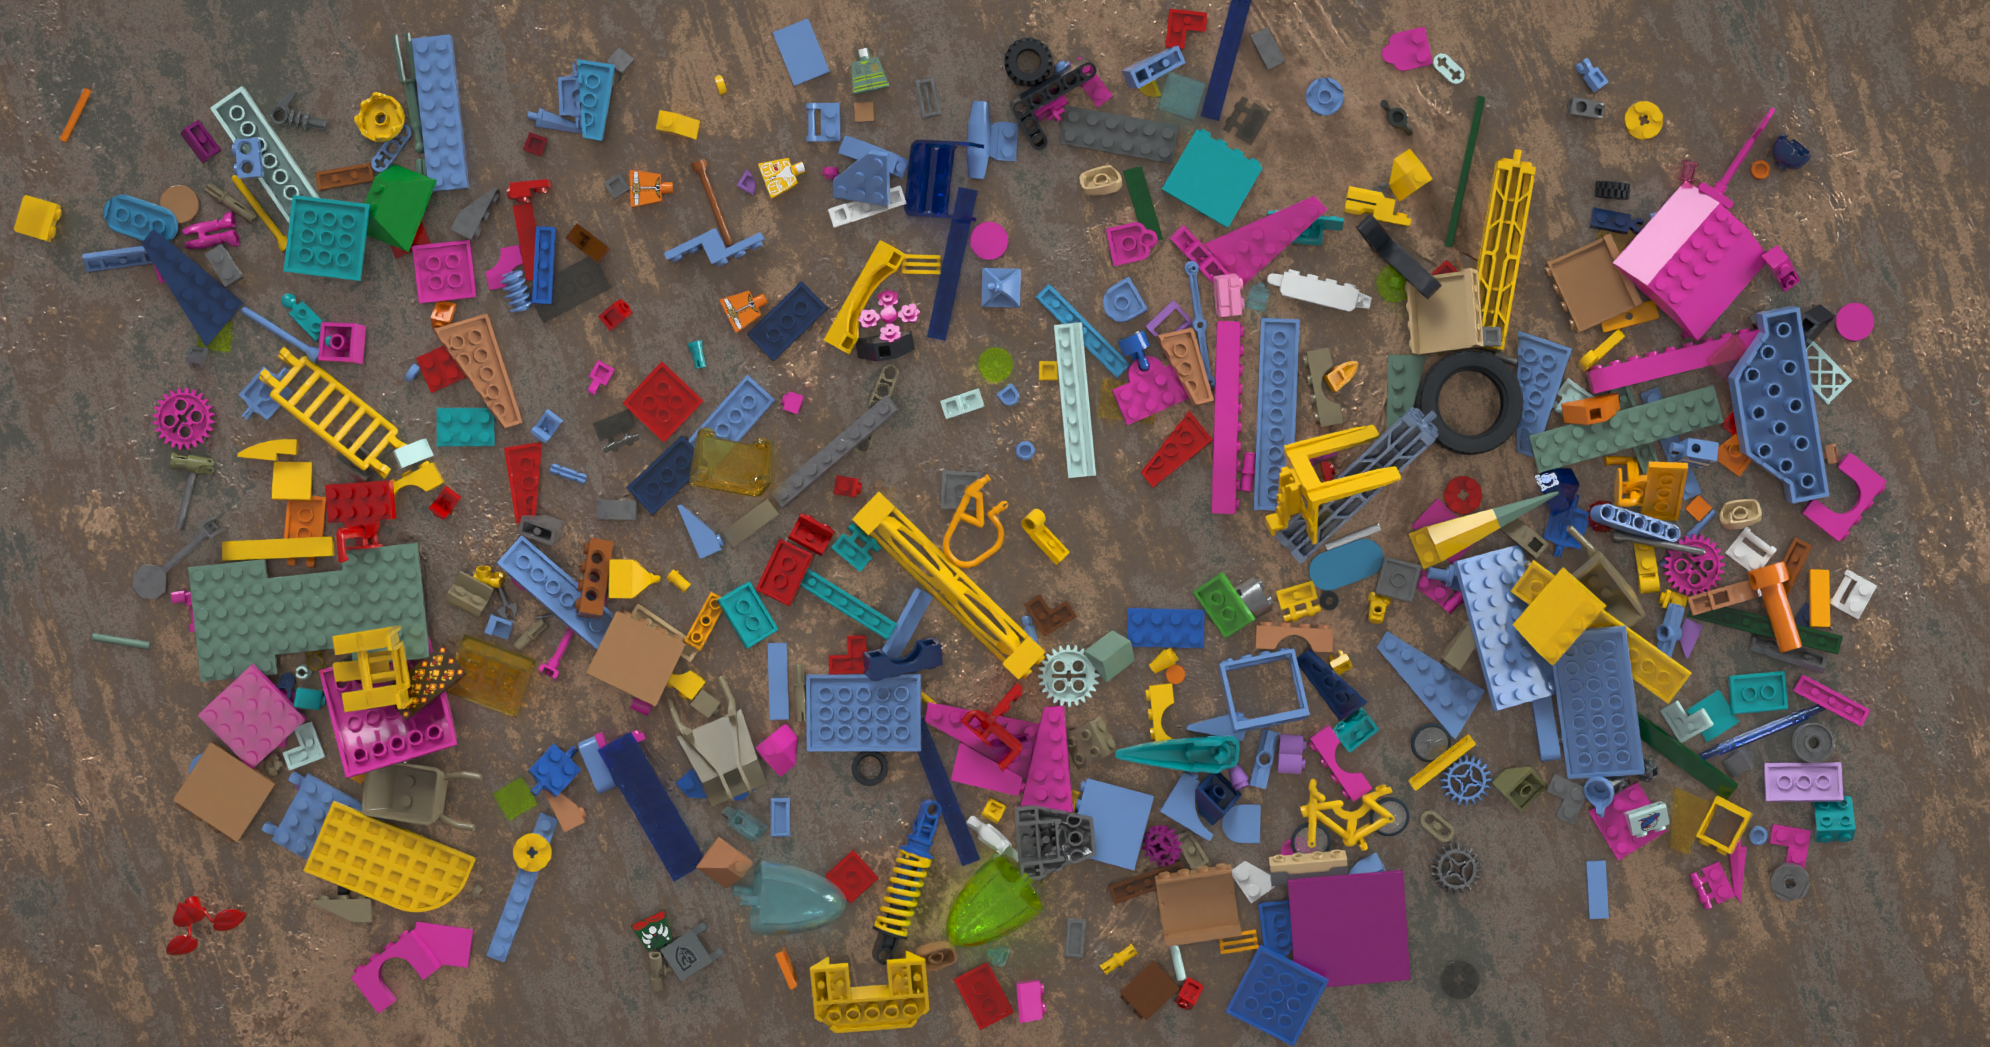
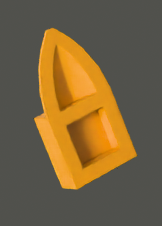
[1323,361,1359,392]

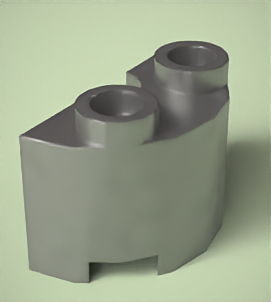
[1234,577,1275,620]

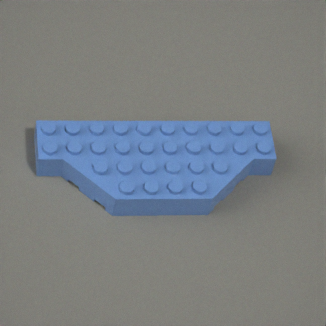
[1728,306,1829,504]

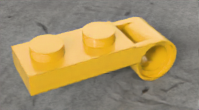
[1021,509,1070,565]
[1633,543,1660,594]

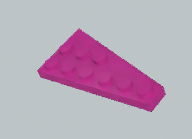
[1204,195,1328,286]
[924,702,1040,779]
[1021,706,1073,813]

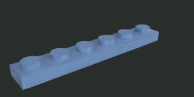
[1639,387,1702,500]

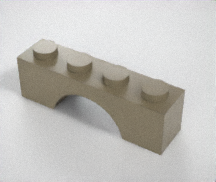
[1303,348,1344,427]

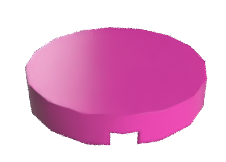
[970,222,1008,260]
[1835,303,1874,341]

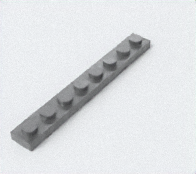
[771,395,899,508]

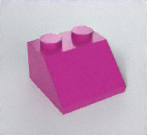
[318,322,366,364]
[1016,979,1046,1023]

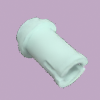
[296,664,312,680]

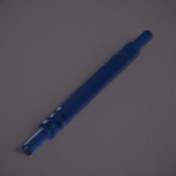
[1699,705,1826,760]

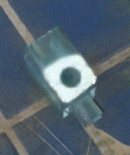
[722,806,768,842]

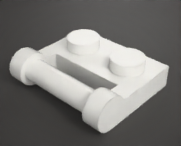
[1725,527,1777,571]
[1830,569,1877,619]

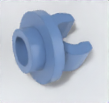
[1053,60,1073,78]

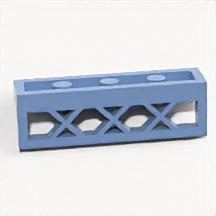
[882,587,933,659]

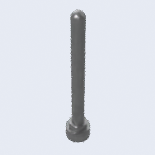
[1613,529,1706,556]

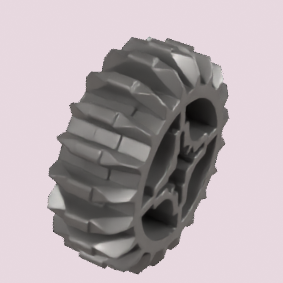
[1430,843,1482,895]

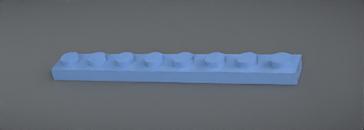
[486,812,558,962]

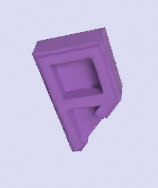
[1679,618,1703,658]

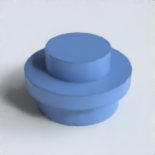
[1016,441,1035,460]

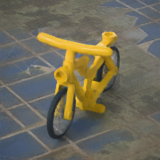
[1291,779,1410,854]

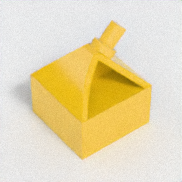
[609,559,661,598]

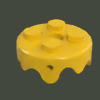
[354,92,405,142]

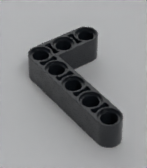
[1009,58,1097,150]
[1355,213,1442,299]

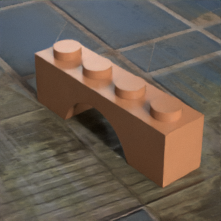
[1255,622,1334,652]

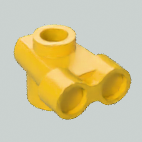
[473,566,506,588]
[1367,592,1391,624]

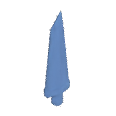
[527,108,582,134]

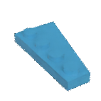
[577,59,615,141]

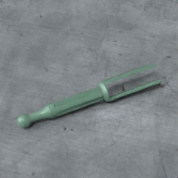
[392,33,424,153]

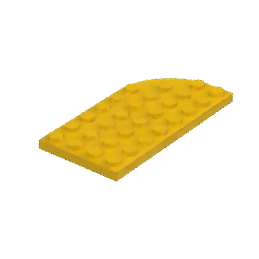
[303,800,476,912]

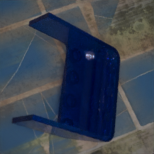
[904,140,984,222]

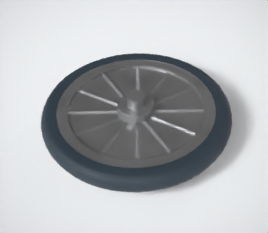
[1411,723,1451,763]

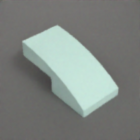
[940,388,985,419]
[393,438,434,469]

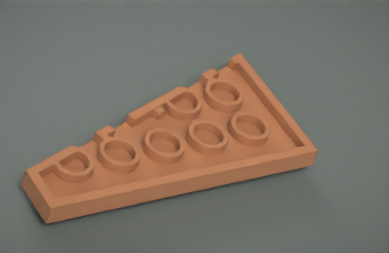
[433,313,523,429]

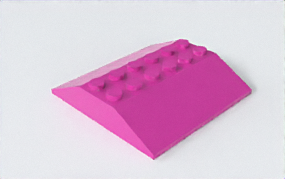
[1612,181,1766,341]
[319,638,457,778]

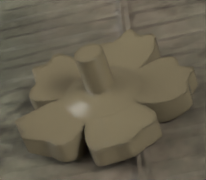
[263,753,283,776]

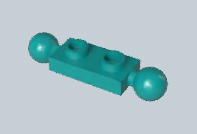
[281,293,332,347]

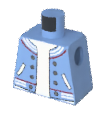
[1669,438,1719,469]

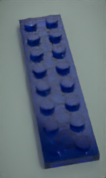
[597,730,703,882]

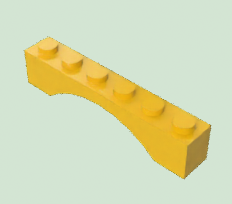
[824,240,906,354]

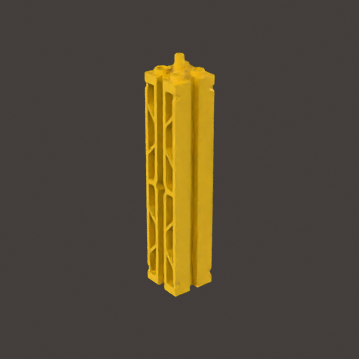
[1476,149,1536,351]

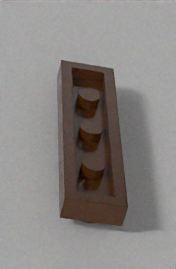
[1108,860,1184,904]

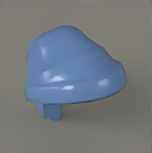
[1584,776,1614,818]

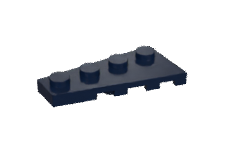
[1297,649,1368,721]

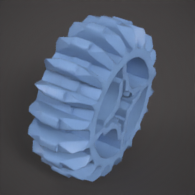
[1440,754,1492,806]

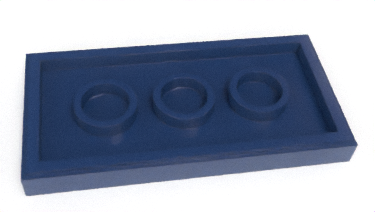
[747,281,828,362]
[626,435,708,516]

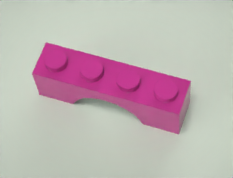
[1309,725,1372,802]

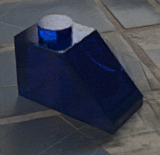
[1535,468,1580,516]

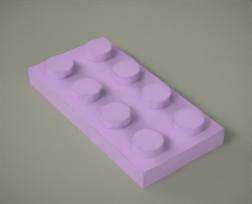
[1763,762,1843,802]

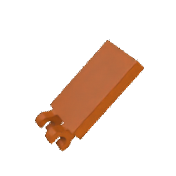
[284,496,326,568]

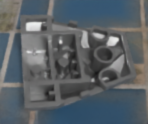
[1014,805,1096,881]

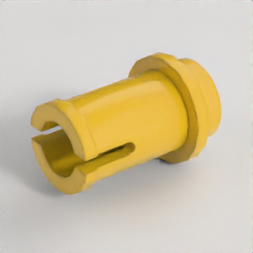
[666,569,691,593]

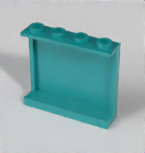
[1161,128,1263,229]

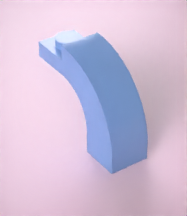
[838,135,909,178]

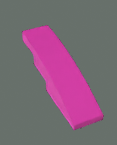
[1169,225,1230,285]

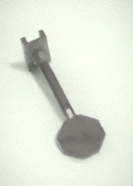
[133,516,227,599]

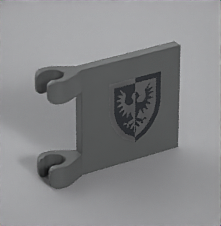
[660,923,724,982]

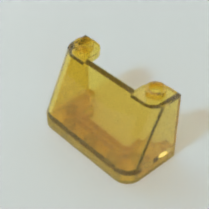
[689,428,774,497]

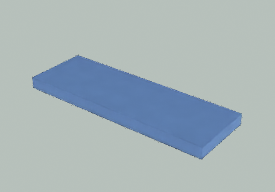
[688,375,776,486]

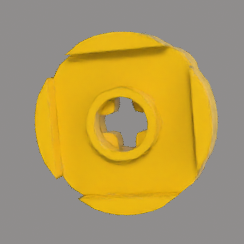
[1624,101,1663,140]
[513,833,552,872]

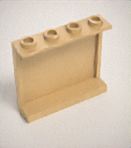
[1405,268,1484,355]

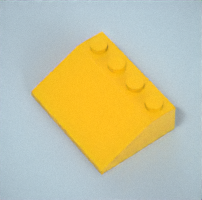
[1512,567,1606,666]

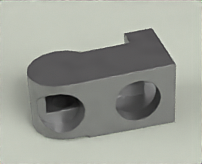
[1566,97,1606,119]

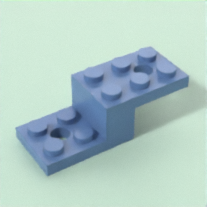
[664,228,766,267]

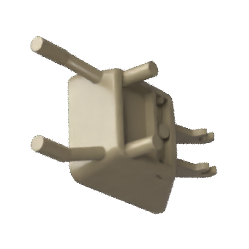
[362,762,482,832]

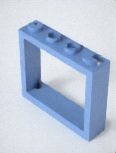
[1218,648,1310,734]

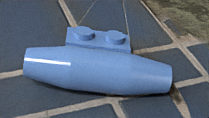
[966,101,1018,179]

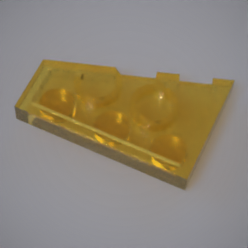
[1670,787,1710,855]

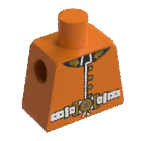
[630,170,673,208]
[720,291,768,333]

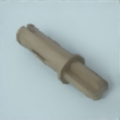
[204,183,257,224]
[792,664,807,722]

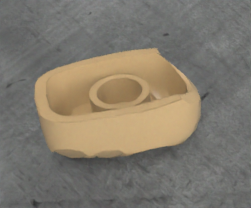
[1079,165,1122,196]
[1719,499,1762,530]

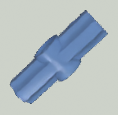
[1656,603,1685,658]
[1250,729,1279,789]

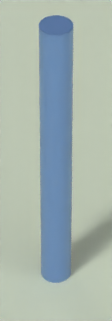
[1658,509,1717,569]

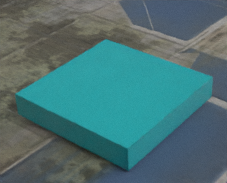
[1686,690,1739,742]

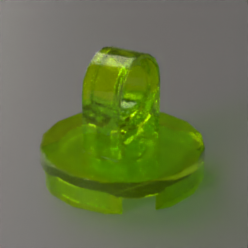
[1376,266,1408,303]

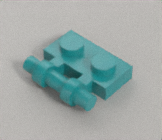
[831,523,881,572]

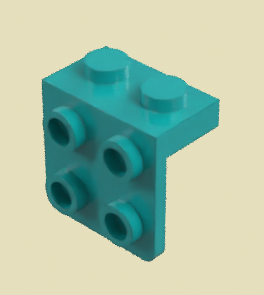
[1813,796,1856,843]

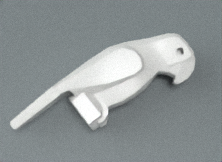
[966,816,1019,863]

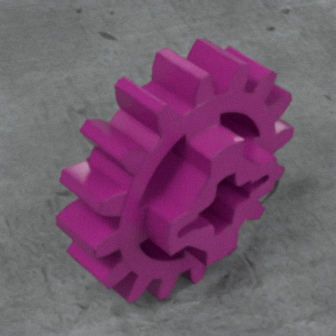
[1142,824,1182,867]

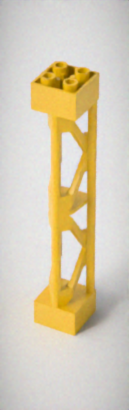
[852,491,1045,680]

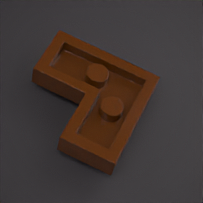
[1024,595,1077,637]

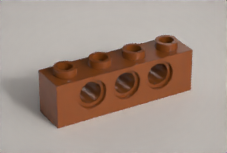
[575,538,613,620]

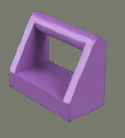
[1145,300,1193,339]

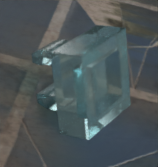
[986,945,1010,967]

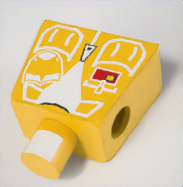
[758,158,806,199]

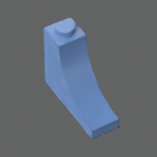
[1160,771,1213,841]

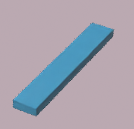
[1035,284,1130,378]

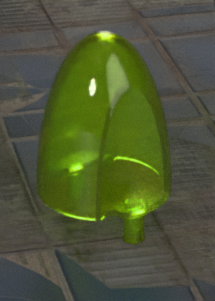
[945,853,1043,948]

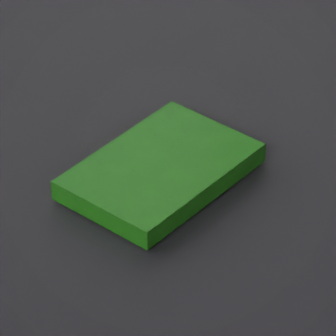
[1193,572,1255,639]

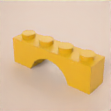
[392,461,445,498]
[666,670,707,701]
[1145,683,1174,741]

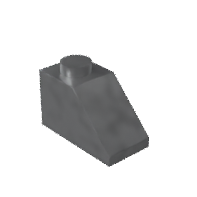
[518,515,565,546]

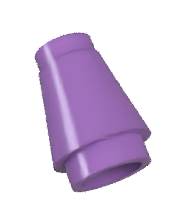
[1228,763,1250,791]

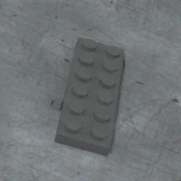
[1059,105,1179,164]

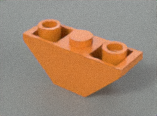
[1561,392,1620,425]

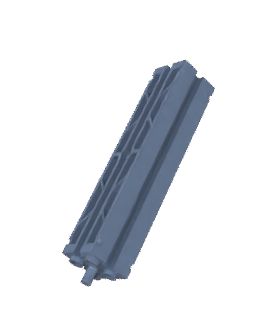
[1274,406,1439,564]

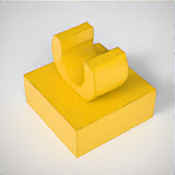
[1329,650,1353,675]

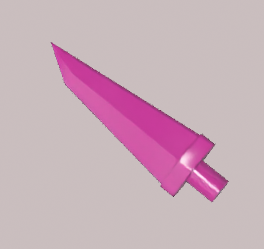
[1728,837,1747,904]

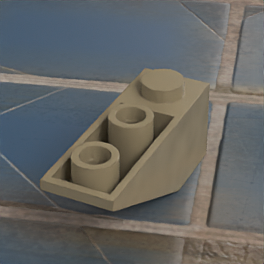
[1499,518,1549,559]
[313,894,373,922]

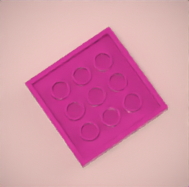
[198,663,307,769]

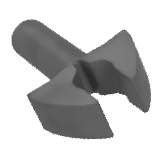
[496,585,518,620]

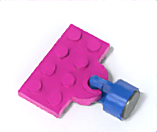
[1112,329,1189,425]

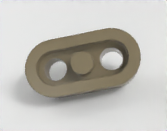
[1420,810,1455,842]

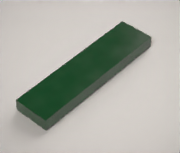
[1123,166,1163,241]

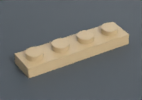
[631,603,698,662]

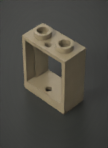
[1441,621,1476,671]

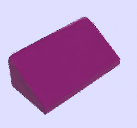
[181,120,221,164]

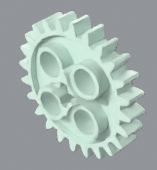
[1038,644,1100,707]

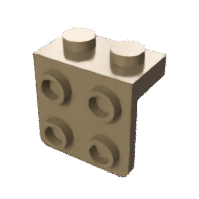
[1067,716,1117,769]

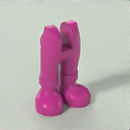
[182,211,240,249]

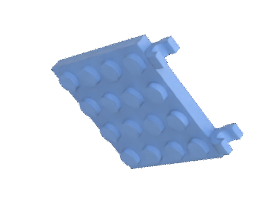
[261,771,362,860]

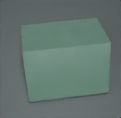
[1084,630,1135,682]

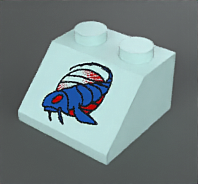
[1624,801,1670,838]

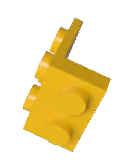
[14,195,62,242]

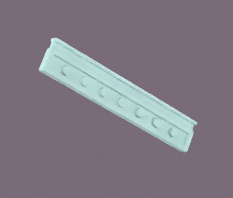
[1054,322,1096,478]

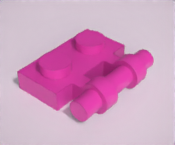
[1690,861,1735,910]

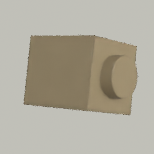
[690,689,721,719]

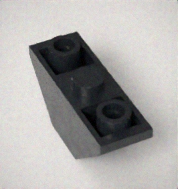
[1801,304,1835,349]
[856,331,915,362]

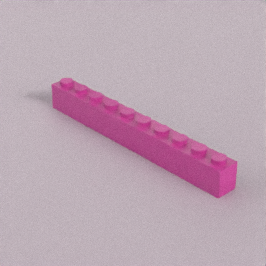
[1211,321,1244,514]
[1586,326,1759,394]

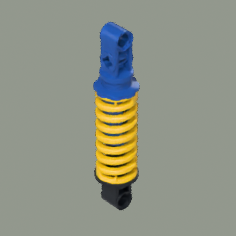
[872,799,942,965]

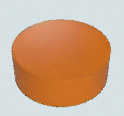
[1750,160,1770,180]
[1166,665,1185,684]

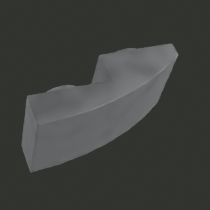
[596,499,638,520]

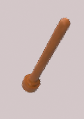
[691,159,733,247]

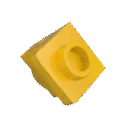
[1658,589,1688,610]

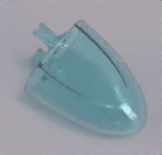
[732,860,847,935]

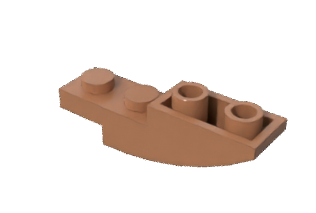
[1687,580,1762,616]

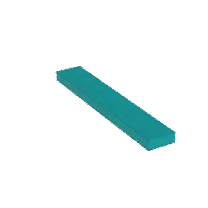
[800,568,898,640]

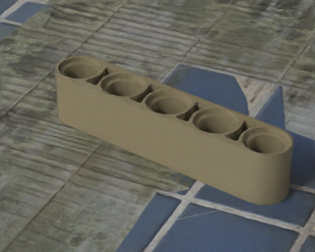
[854,365,899,454]

